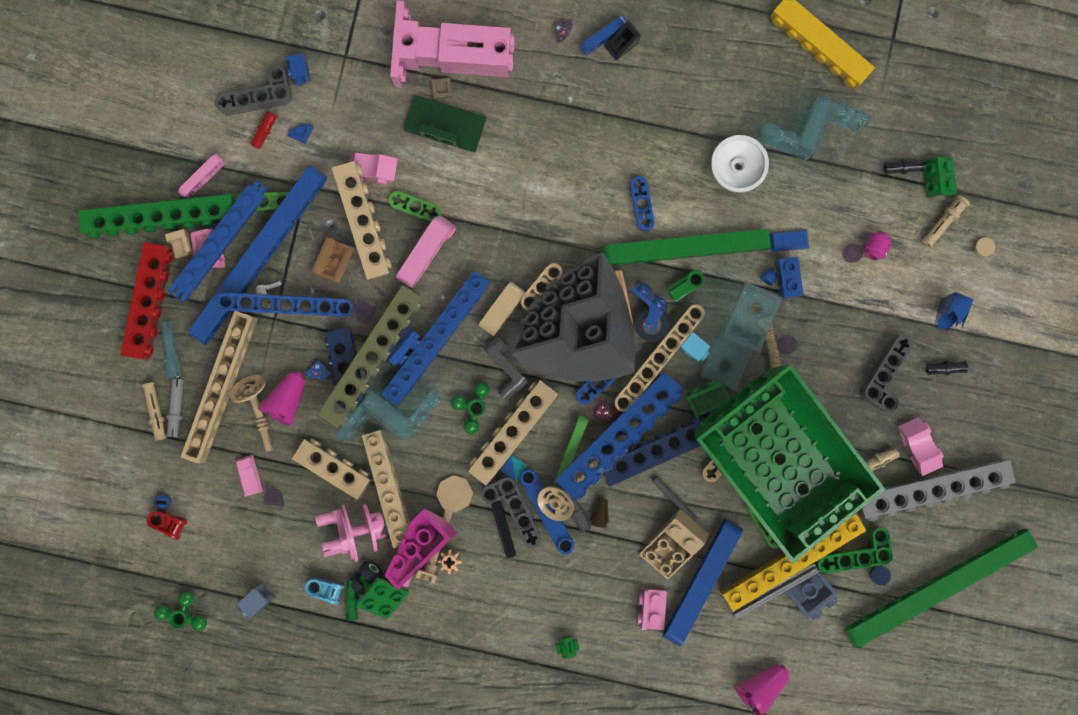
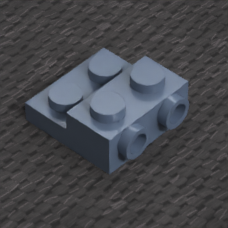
[785,572,839,620]

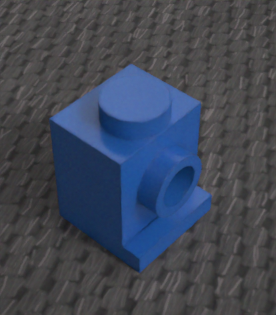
[285,54,311,86]

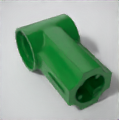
[666,271,705,302]

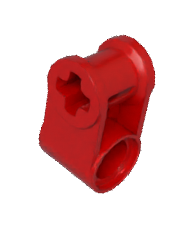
[146,510,188,540]

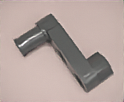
[484,336,528,401]

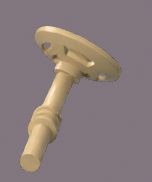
[229,375,273,452]
[537,462,597,521]

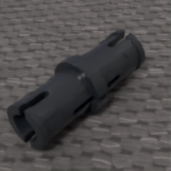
[883,159,925,175]
[926,360,968,376]

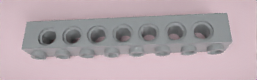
[859,459,1016,521]

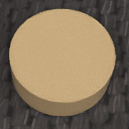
[974,237,995,257]

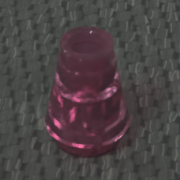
[593,402,622,423]

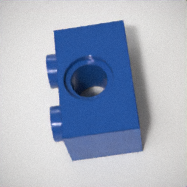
[774,257,804,299]

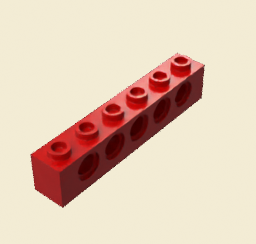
[120,242,173,360]

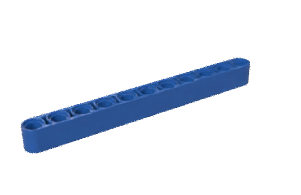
[188,166,327,345]

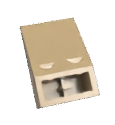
[639,509,709,580]

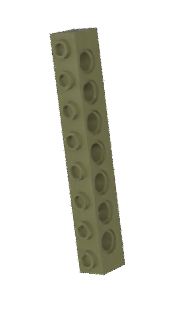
[316,285,422,429]

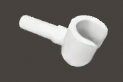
[255,281,282,294]

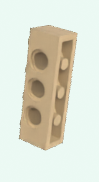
[292,438,372,500]

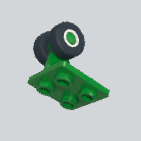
[350,561,409,619]

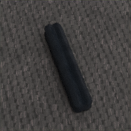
[491,502,516,558]

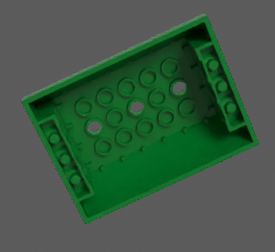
[694,364,885,564]

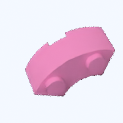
[349,152,398,185]
[898,417,944,476]

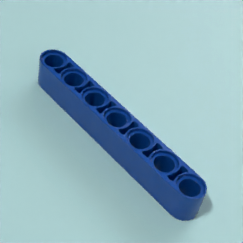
[216,292,353,317]
[662,519,743,647]

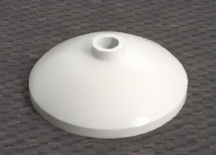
[711,135,769,193]

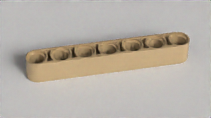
[614,304,705,412]

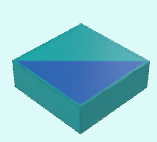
[501,455,527,481]

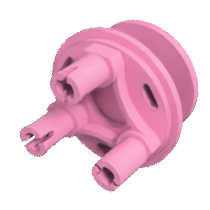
[315,504,386,562]

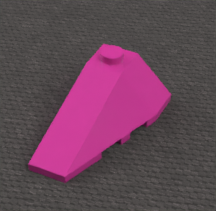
[384,509,457,590]

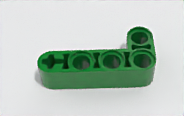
[814,526,893,573]

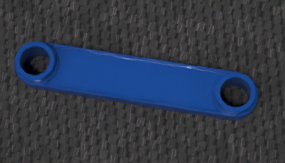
[520,469,574,554]

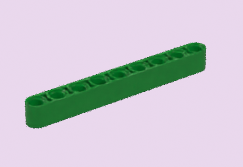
[601,229,771,266]

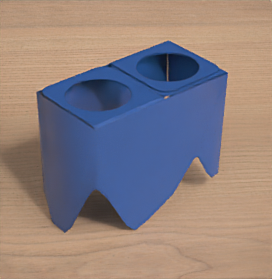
[935,292,974,330]

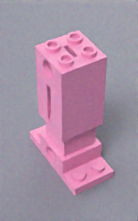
[390,0,515,88]

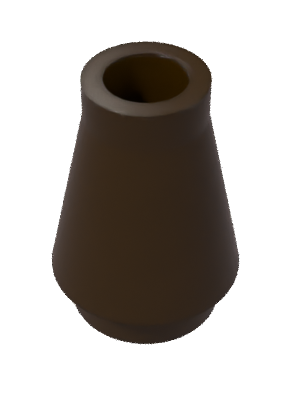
[590,499,609,528]

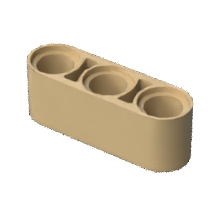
[521,263,562,312]
[478,282,526,337]

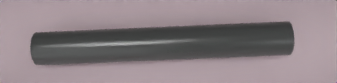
[652,476,698,521]

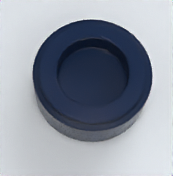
[870,565,891,586]

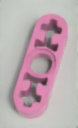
[178,154,225,199]

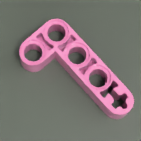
[396,216,457,289]

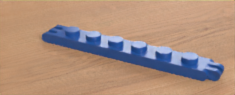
[168,180,267,303]

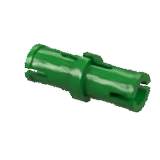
[344,580,360,621]

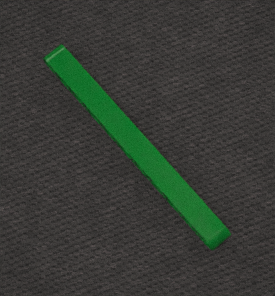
[844,528,1038,648]

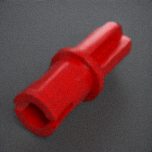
[250,111,278,149]

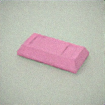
[234,455,263,497]

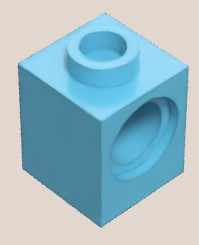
[679,332,711,362]

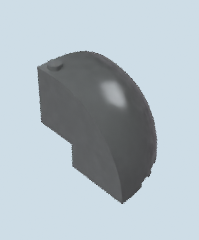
[511,252,635,381]

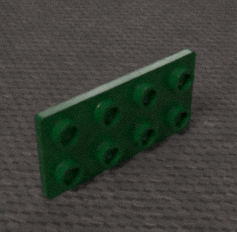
[404,95,486,153]

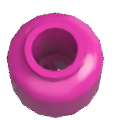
[863,231,892,261]

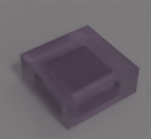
[350,299,377,325]

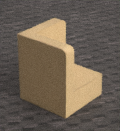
[165,229,193,259]

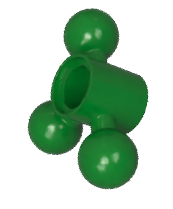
[451,382,490,434]
[154,591,207,631]

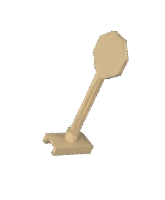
[416,475,473,585]

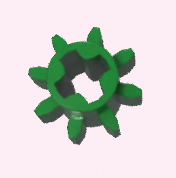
[555,635,580,659]

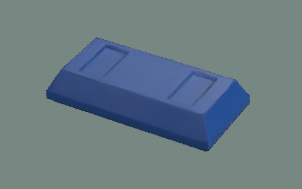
[769,230,809,252]

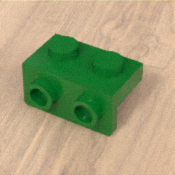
[923,157,957,198]
[685,380,730,417]

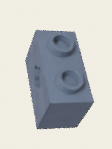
[237,583,276,619]

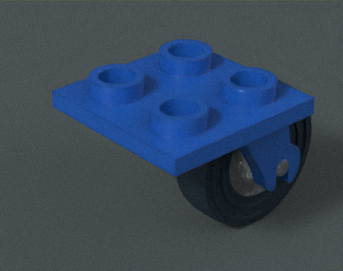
[632,282,670,342]

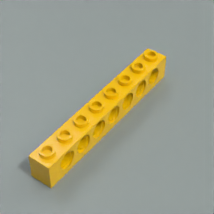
[719,514,866,612]

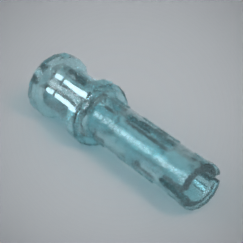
[159,321,183,380]

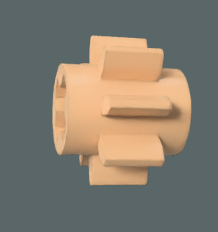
[437,549,462,574]

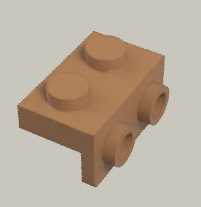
[312,237,354,283]

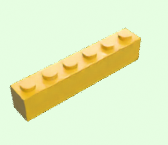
[770,0,875,90]

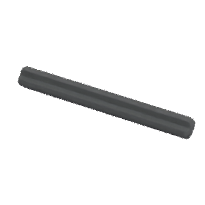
[731,563,819,619]

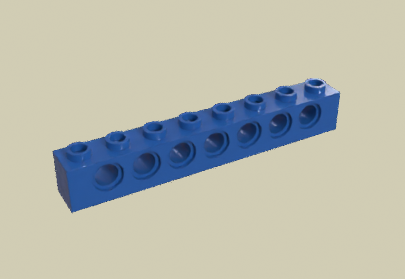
[381,271,491,406]
[555,373,682,501]

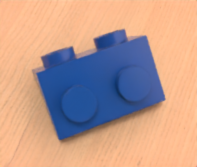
[387,327,422,367]

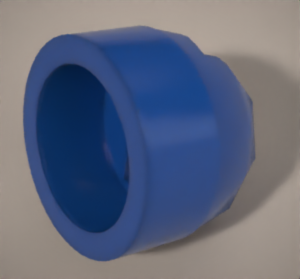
[759,269,777,286]
[154,494,171,510]

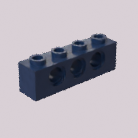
[324,327,367,408]

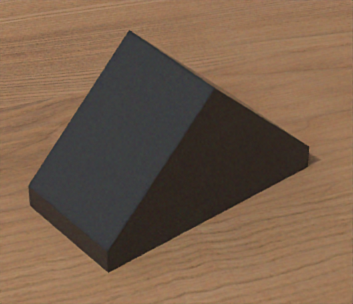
[605,20,641,61]

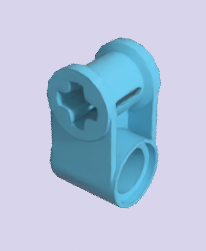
[305,577,345,605]

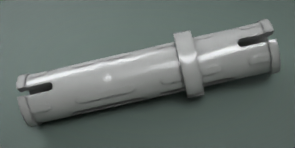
[166,379,184,437]

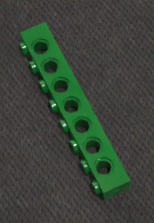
[78,194,236,239]

